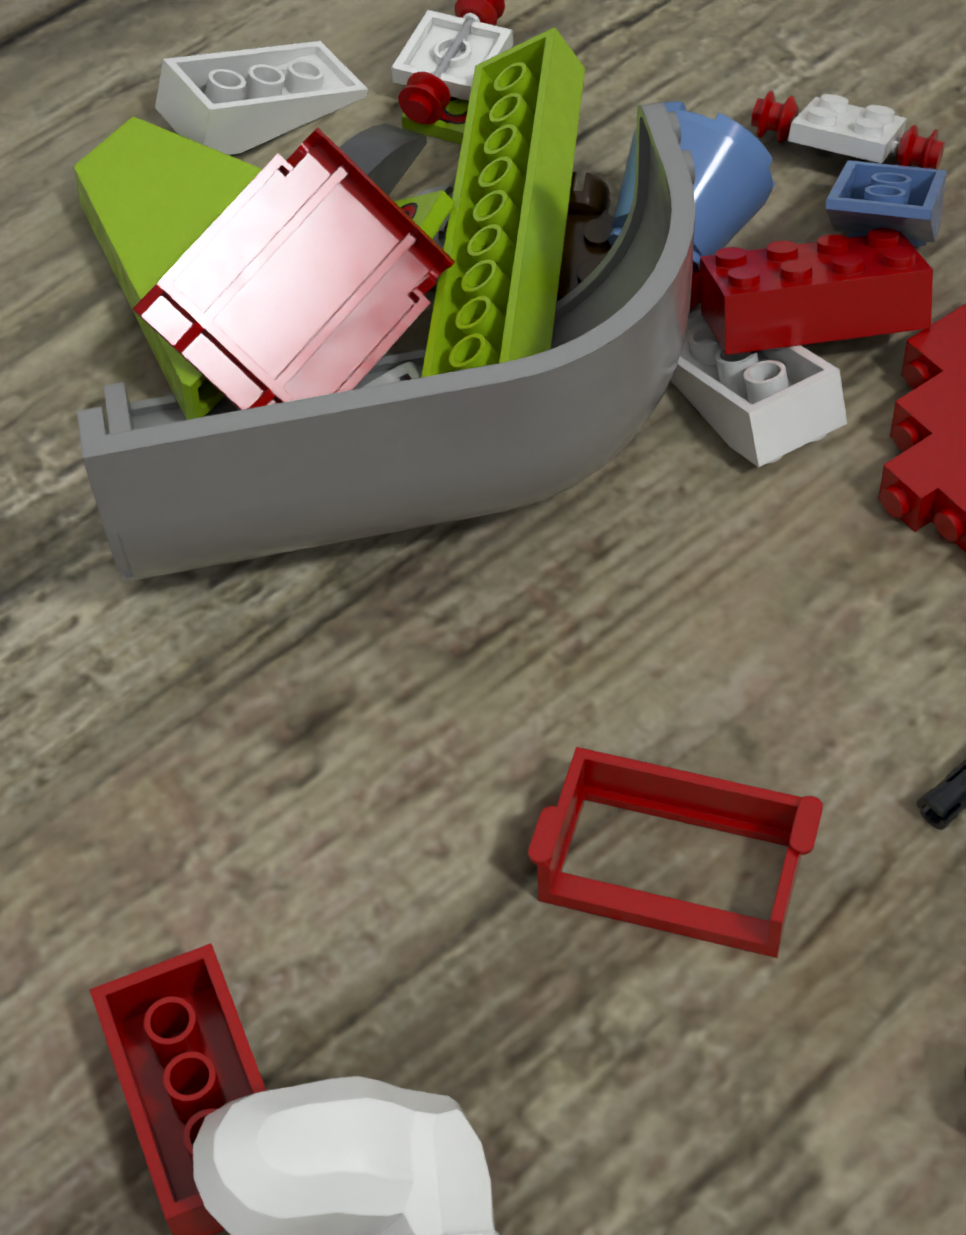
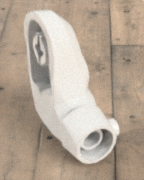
[193,1076,500,1235]

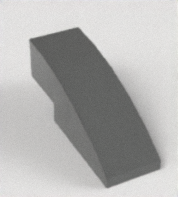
[339,123,427,196]

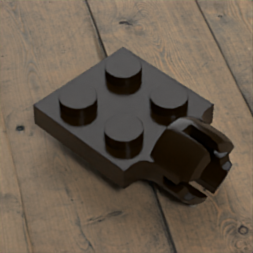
[556,172,614,302]

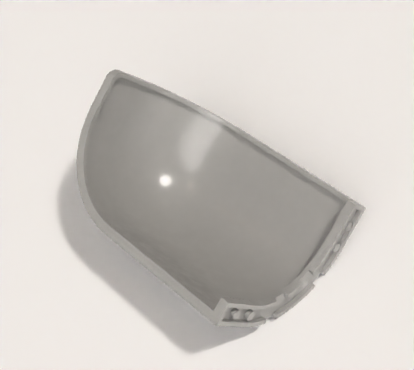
[77,102,696,582]

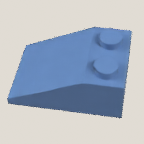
[826,160,947,247]

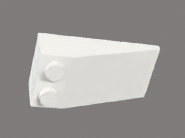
[155,41,368,155]
[671,309,847,467]

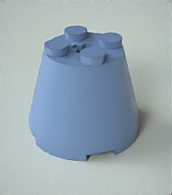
[608,101,776,273]

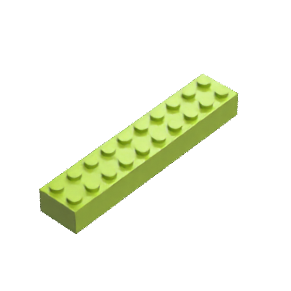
[421,27,585,377]

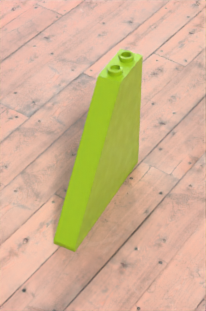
[73,116,262,420]

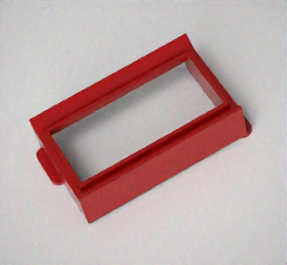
[528,747,823,958]

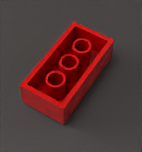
[700,228,933,355]
[89,943,266,1235]

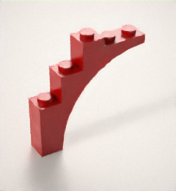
[878,303,966,552]

